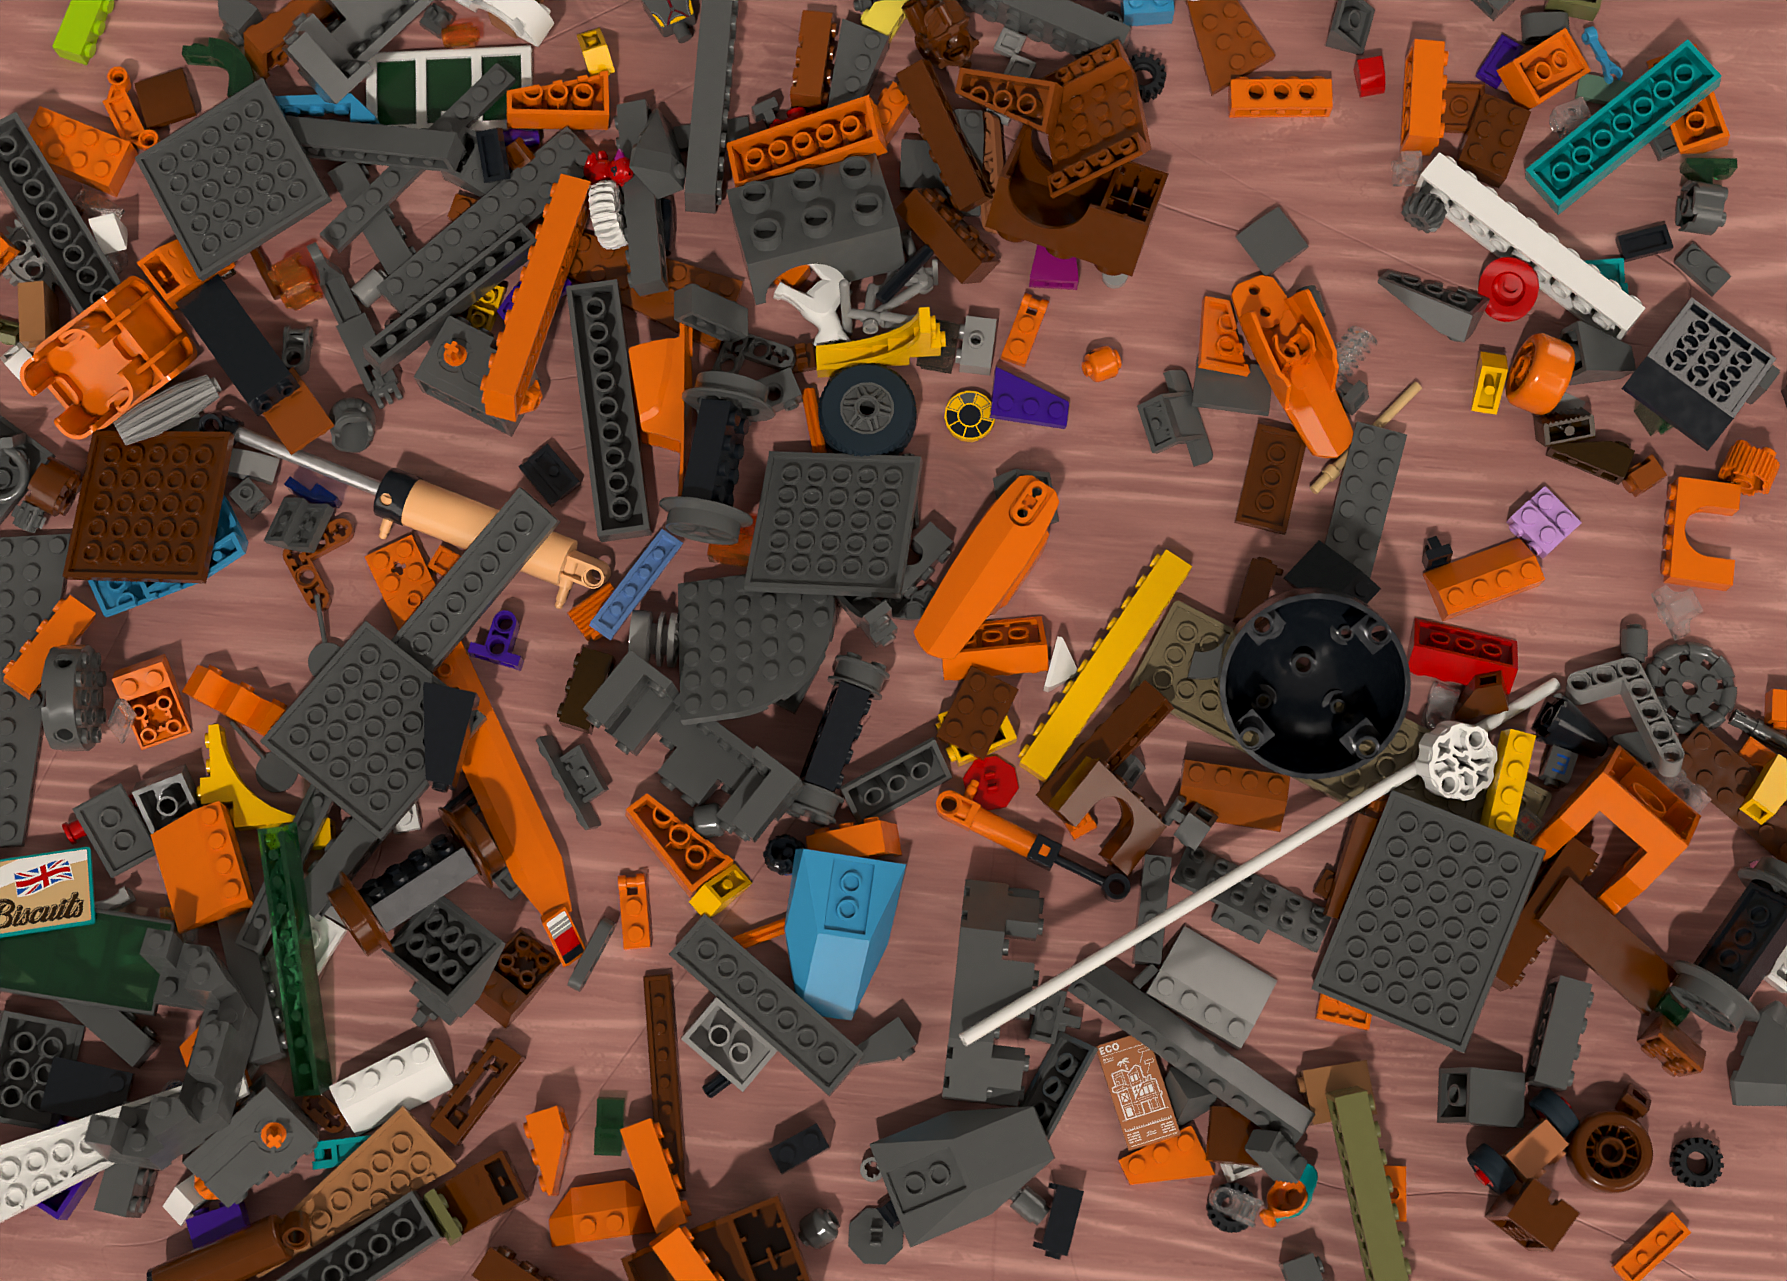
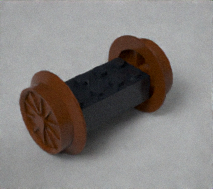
[326,804,506,957]

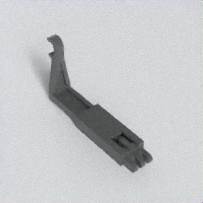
[306,242,403,409]

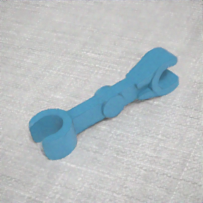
[1581,26,1623,84]

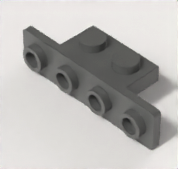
[536,735,609,830]

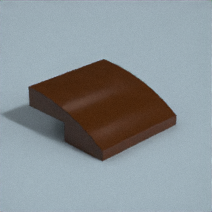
[134,68,197,130]
[1205,1106,1263,1168]

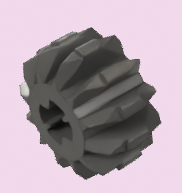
[1401,191,1447,233]

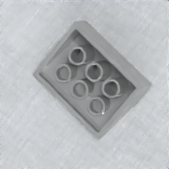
[1145,926,1277,1050]

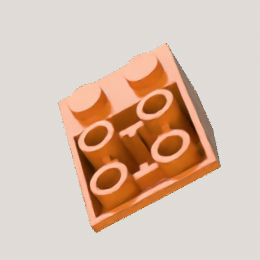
[137,239,235,311]
[112,654,192,750]
[523,1106,571,1196]

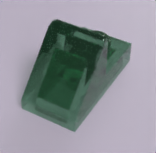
[1679,158,1738,184]

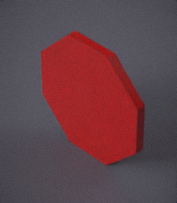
[963,756,1019,811]

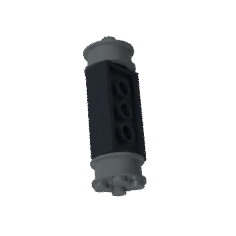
[785,652,890,827]

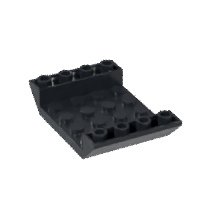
[1621,297,1777,451]

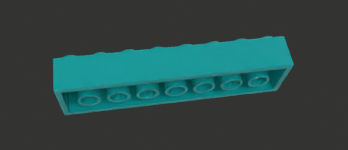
[1525,39,1722,215]

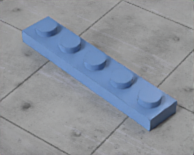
[589,529,683,640]

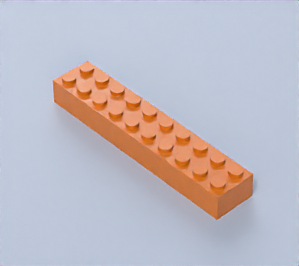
[480,174,591,422]

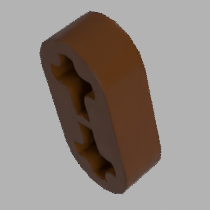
[301,1091,348,1133]

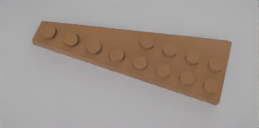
[256,1106,458,1278]

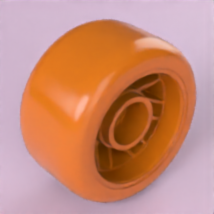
[1505,333,1575,415]

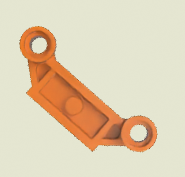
[102,66,161,151]

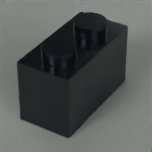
[768,1123,830,1174]

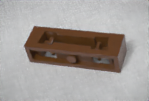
[430,1038,526,1146]

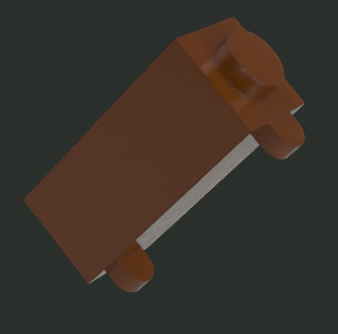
[1232,557,1284,626]

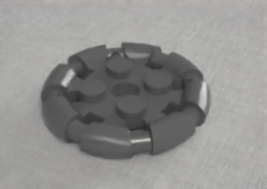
[1644,642,1737,735]

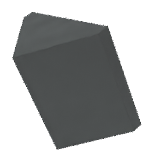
[1325,0,1375,55]

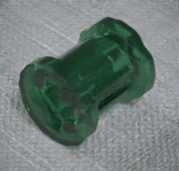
[1653,992,1690,1026]

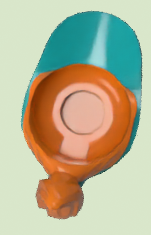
[1259,1163,1318,1228]

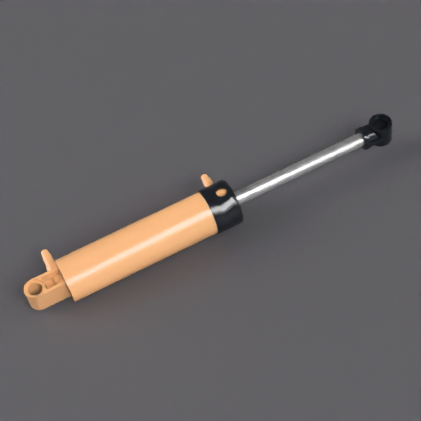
[198,410,611,609]

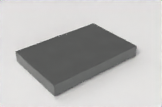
[1191,357,1272,416]
[72,783,156,878]

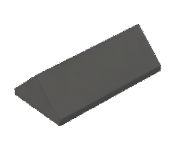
[840,737,952,825]
[1018,1031,1098,1141]

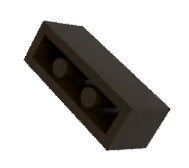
[557,647,616,735]

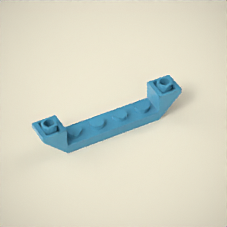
[275,93,380,124]

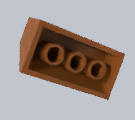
[1178,759,1291,832]

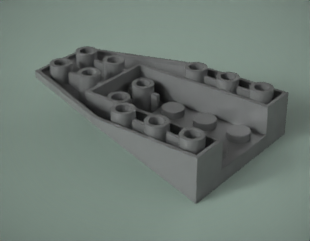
[869,1106,1055,1248]

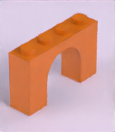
[1660,477,1741,591]

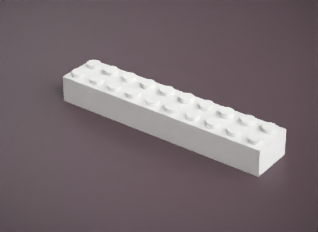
[1413,152,1645,341]

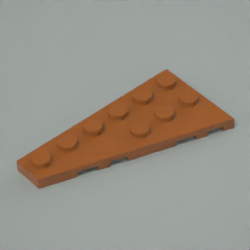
[1185,0,1275,96]

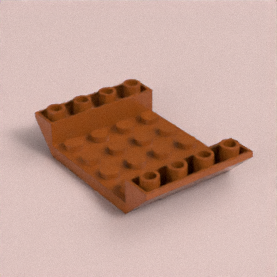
[1039,39,1152,198]

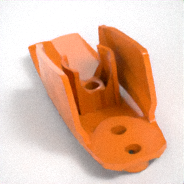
[1231,275,1354,458]
[629,322,692,497]
[914,475,1059,659]

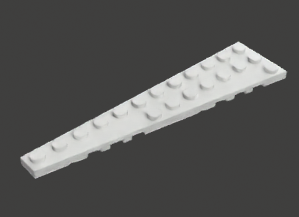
[0,1072,250,1223]

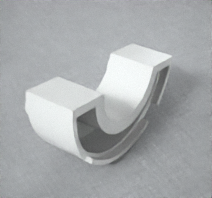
[455,0,554,47]

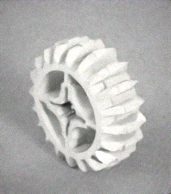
[588,180,628,250]

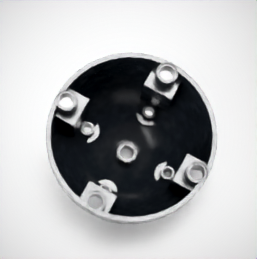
[1218,587,1411,779]

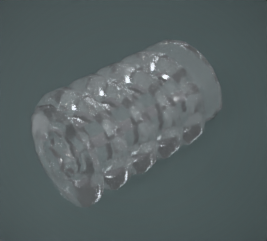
[1335,326,1377,383]

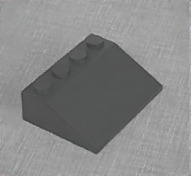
[382,896,506,1018]
[0,1010,85,1130]

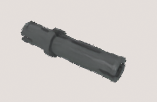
[1728,709,1787,753]

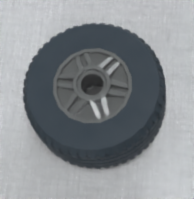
[818,363,917,457]

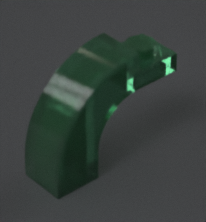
[182,37,257,98]

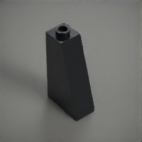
[423,682,480,793]

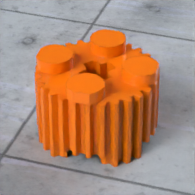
[1718,440,1780,497]

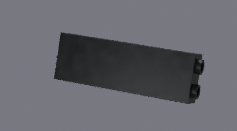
[176,274,300,416]

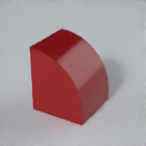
[1353,56,1386,97]

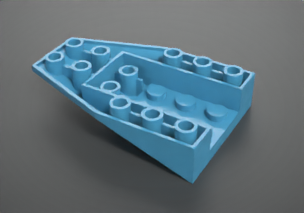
[784,849,906,1021]

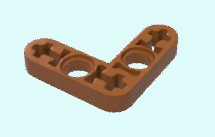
[283,518,355,612]

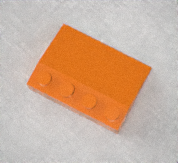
[151,801,255,934]

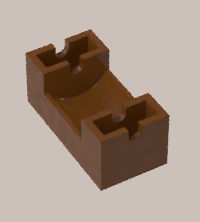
[1484,1178,1580,1252]

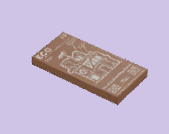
[1095,1035,1181,1151]

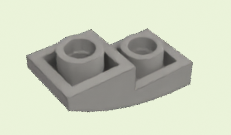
[227,448,280,485]

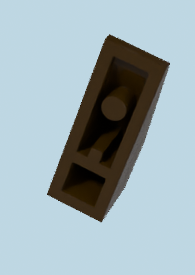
[1546,441,1635,485]

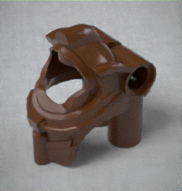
[902,0,979,69]

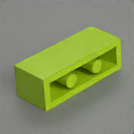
[52,0,114,65]

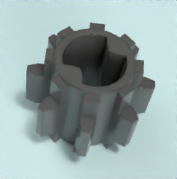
[11,500,47,533]

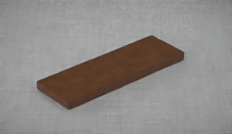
[1534,875,1677,1016]

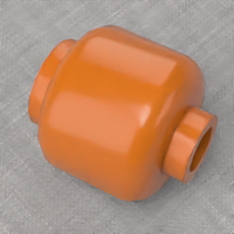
[1081,346,1122,382]

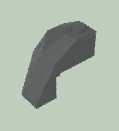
[1730,1000,1787,1106]

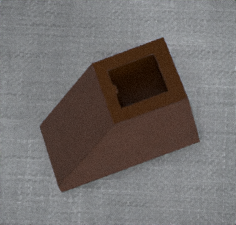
[1455,670,1509,720]

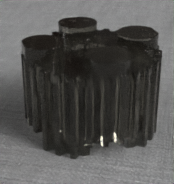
[916,319,960,374]

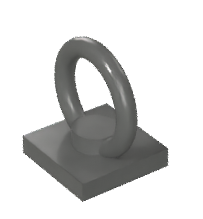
[0,432,30,504]

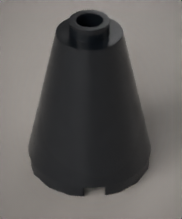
[1531,693,1609,759]

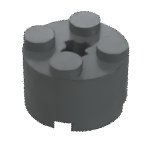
[1675,180,1728,236]

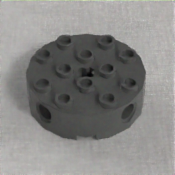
[41,645,107,751]

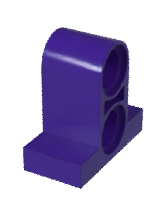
[468,610,524,671]

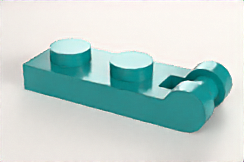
[312,1135,371,1170]

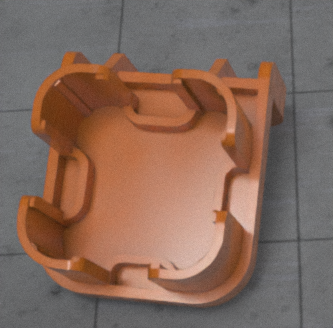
[20,276,197,439]

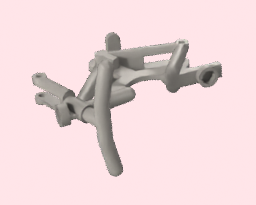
[839,229,938,337]

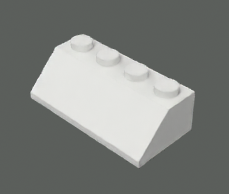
[329,1037,454,1137]

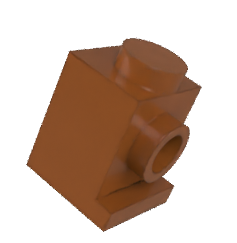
[1622,454,1667,498]

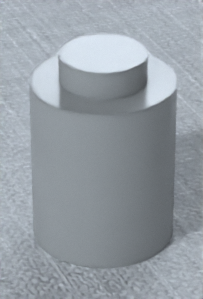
[350,269,388,308]

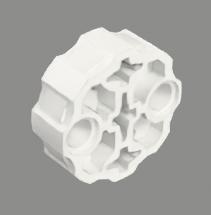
[1415,720,1498,801]

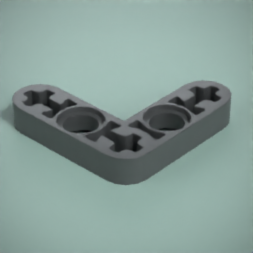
[712,333,796,374]

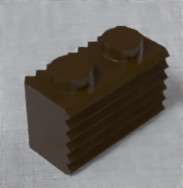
[1533,407,1596,447]

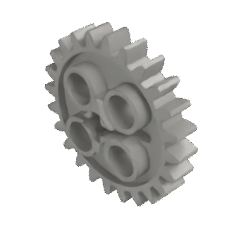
[2,219,60,293]

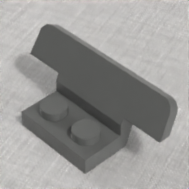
[1137,370,1213,467]

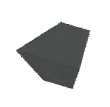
[1164,1066,1217,1128]

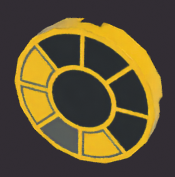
[944,391,995,442]

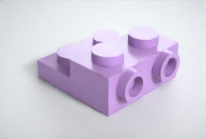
[1506,486,1582,559]

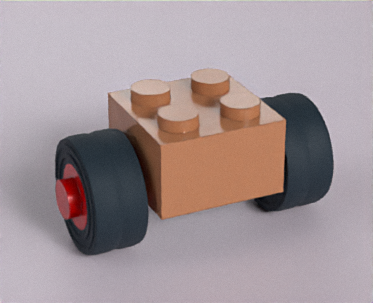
[1467,1088,1579,1195]

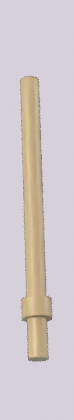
[1310,382,1422,494]

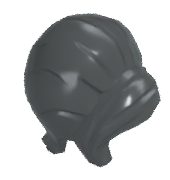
[329,397,376,453]

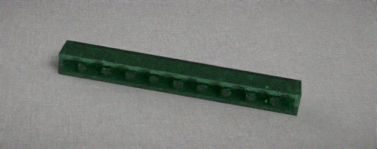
[257,821,333,1097]

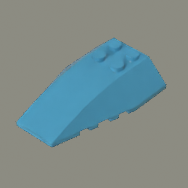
[88,495,249,618]

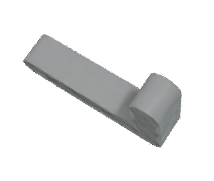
[1565,657,1685,777]

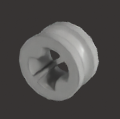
[860,1157,882,1182]

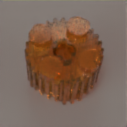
[268,251,323,311]

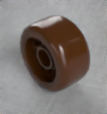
[1565,1110,1653,1194]

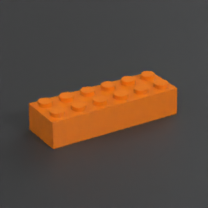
[726,95,888,188]

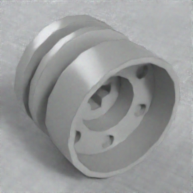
[628,610,679,668]

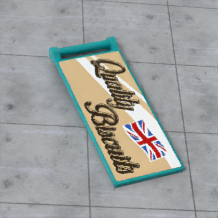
[0,847,96,938]

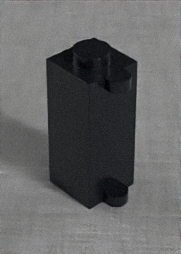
[1032,1182,1084,1260]

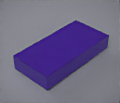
[1475,34,1524,90]

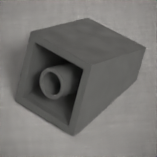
[1437,1067,1526,1128]

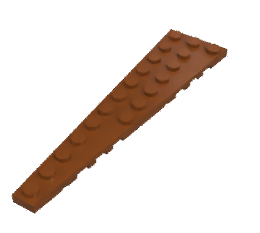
[447,193,744,354]

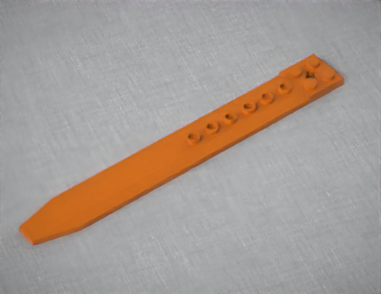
[364,534,573,916]

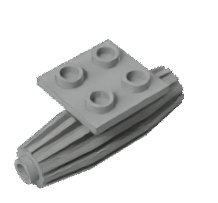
[113,374,222,445]

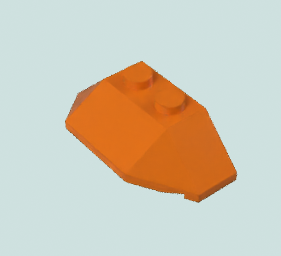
[549,1180,655,1247]

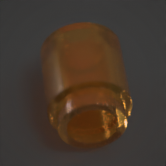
[442,22,480,49]

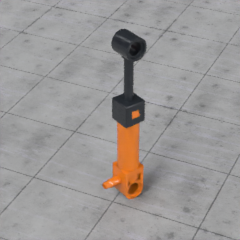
[936,779,1131,903]

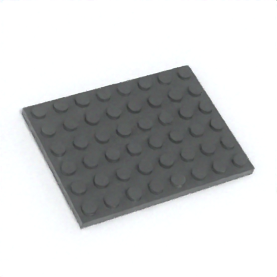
[1311,790,1546,1054]

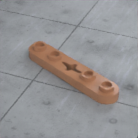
[981,112,1004,234]

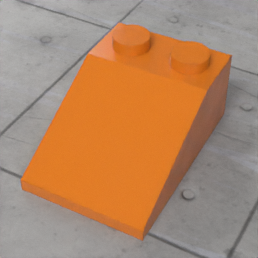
[1496,28,1591,110]

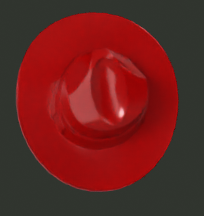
[1478,256,1539,322]

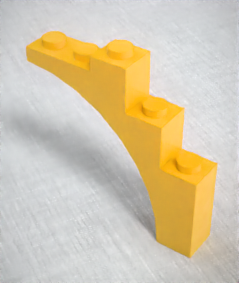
[816,307,946,378]
[196,724,336,854]
[1739,754,1787,825]

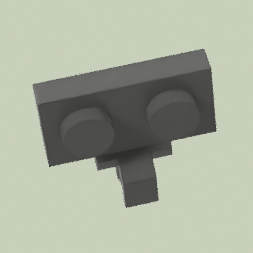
[409,983,459,1028]
[1029,990,1082,1045]

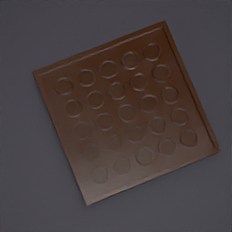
[63,431,235,584]

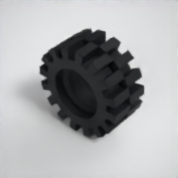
[1128,53,1166,103]
[1669,1137,1724,1188]
[1206,1183,1257,1233]

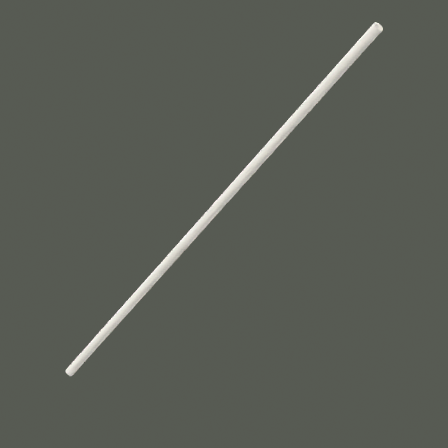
[959,678,1561,1046]

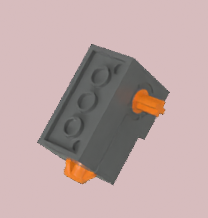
[414,315,543,437]
[182,1073,319,1208]

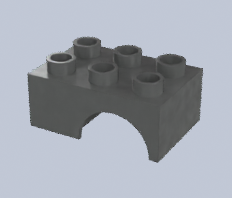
[726,153,905,305]

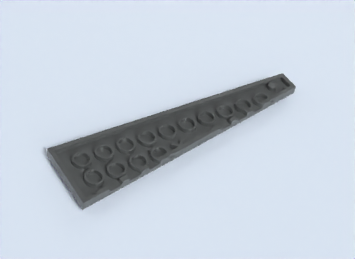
[0,534,71,848]

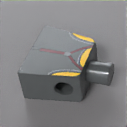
[641,0,696,43]

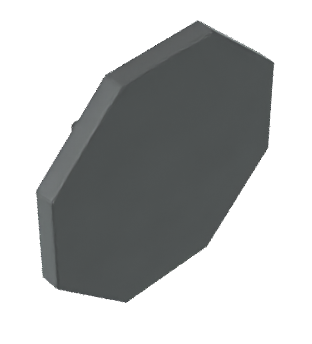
[848,1208,903,1265]

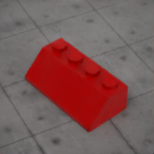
[1406,618,1518,695]

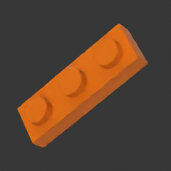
[1611,1212,1692,1281]

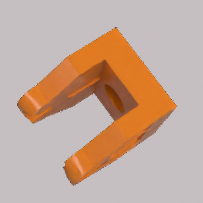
[1529,745,1701,916]

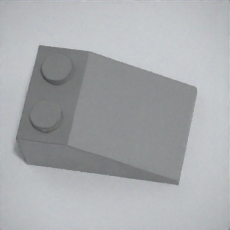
[681,997,777,1092]

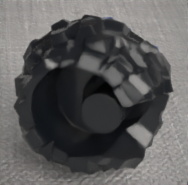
[763,834,805,876]

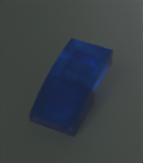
[284,476,342,508]

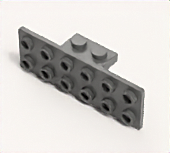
[1171,846,1332,952]

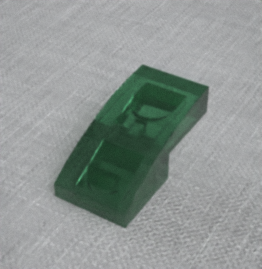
[594,1097,625,1156]

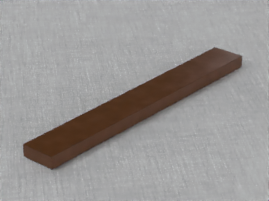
[643,974,687,1192]

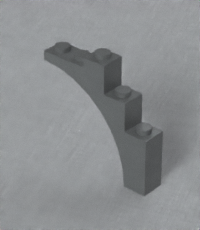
[835,595,898,648]

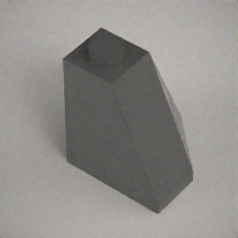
[1559,321,1636,386]

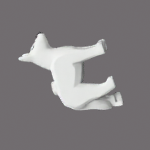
[773,264,853,349]

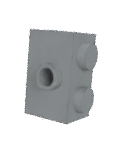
[955,316,997,376]

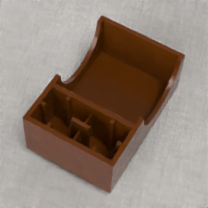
[985,124,1169,277]
[621,1193,813,1281]

